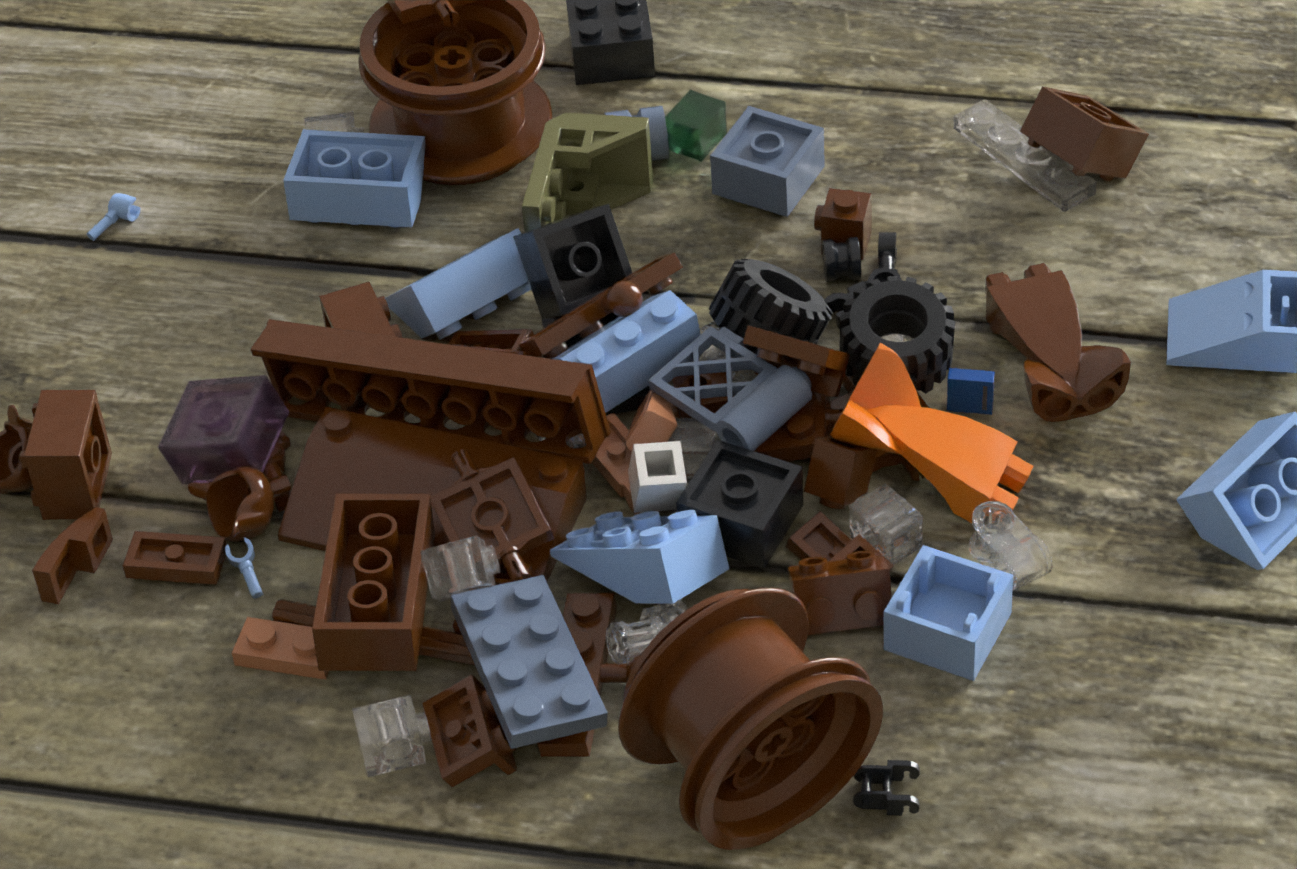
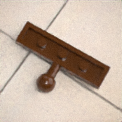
[518,252,683,359]
[538,593,641,757]

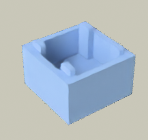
[884,545,1013,681]

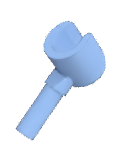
[87,193,140,241]
[225,537,263,599]

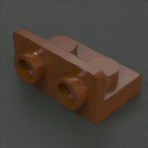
[743,326,850,397]
[422,674,517,788]

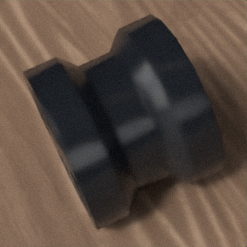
[822,237,861,282]

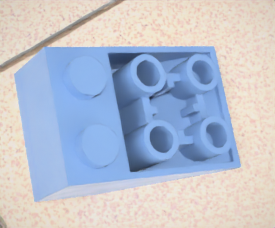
[1166,270,1297,373]
[550,510,729,604]

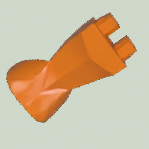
[830,343,1034,524]

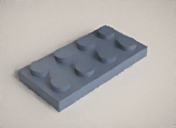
[451,575,608,749]

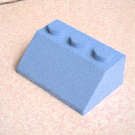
[283,129,425,228]
[385,228,532,340]
[552,290,700,413]
[1176,411,1297,570]

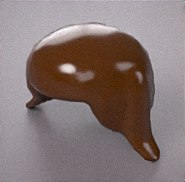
[0,405,33,494]
[187,466,274,543]

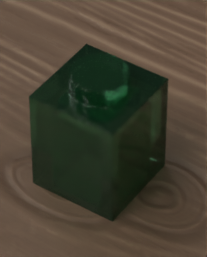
[665,90,727,162]

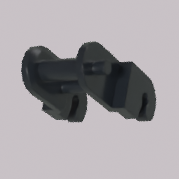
[853,760,920,816]

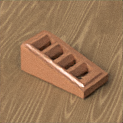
[625,390,678,450]

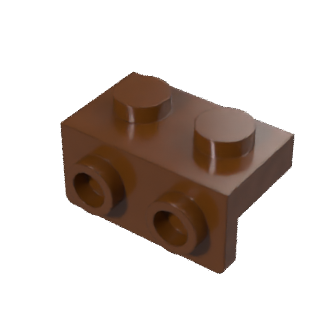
[788,551,892,635]

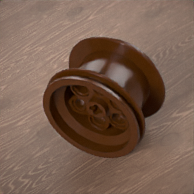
[358,0,552,185]
[618,587,883,850]

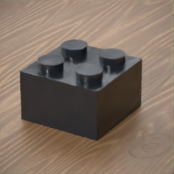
[566,0,655,85]
[513,204,633,319]

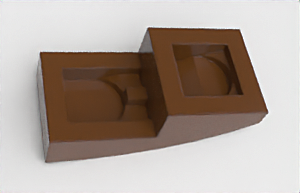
[32,507,113,605]
[785,511,894,571]

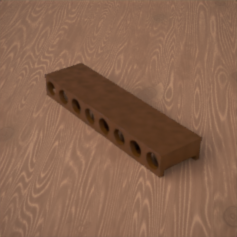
[250,319,611,464]

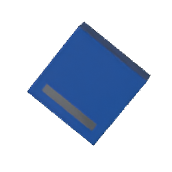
[947,368,995,415]

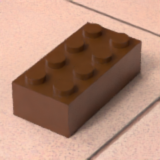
[312,494,435,671]

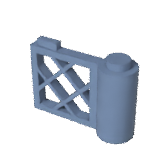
[648,326,812,451]

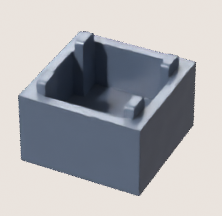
[710,106,825,217]

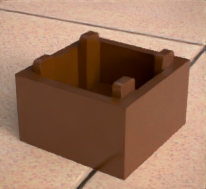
[1020,86,1149,181]
[19,390,112,520]

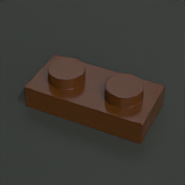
[122,531,227,585]

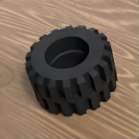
[709,259,833,354]
[839,276,955,394]

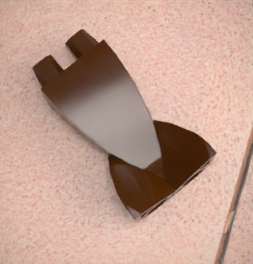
[985,263,1131,422]

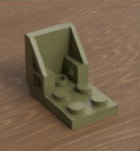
[522,112,653,232]

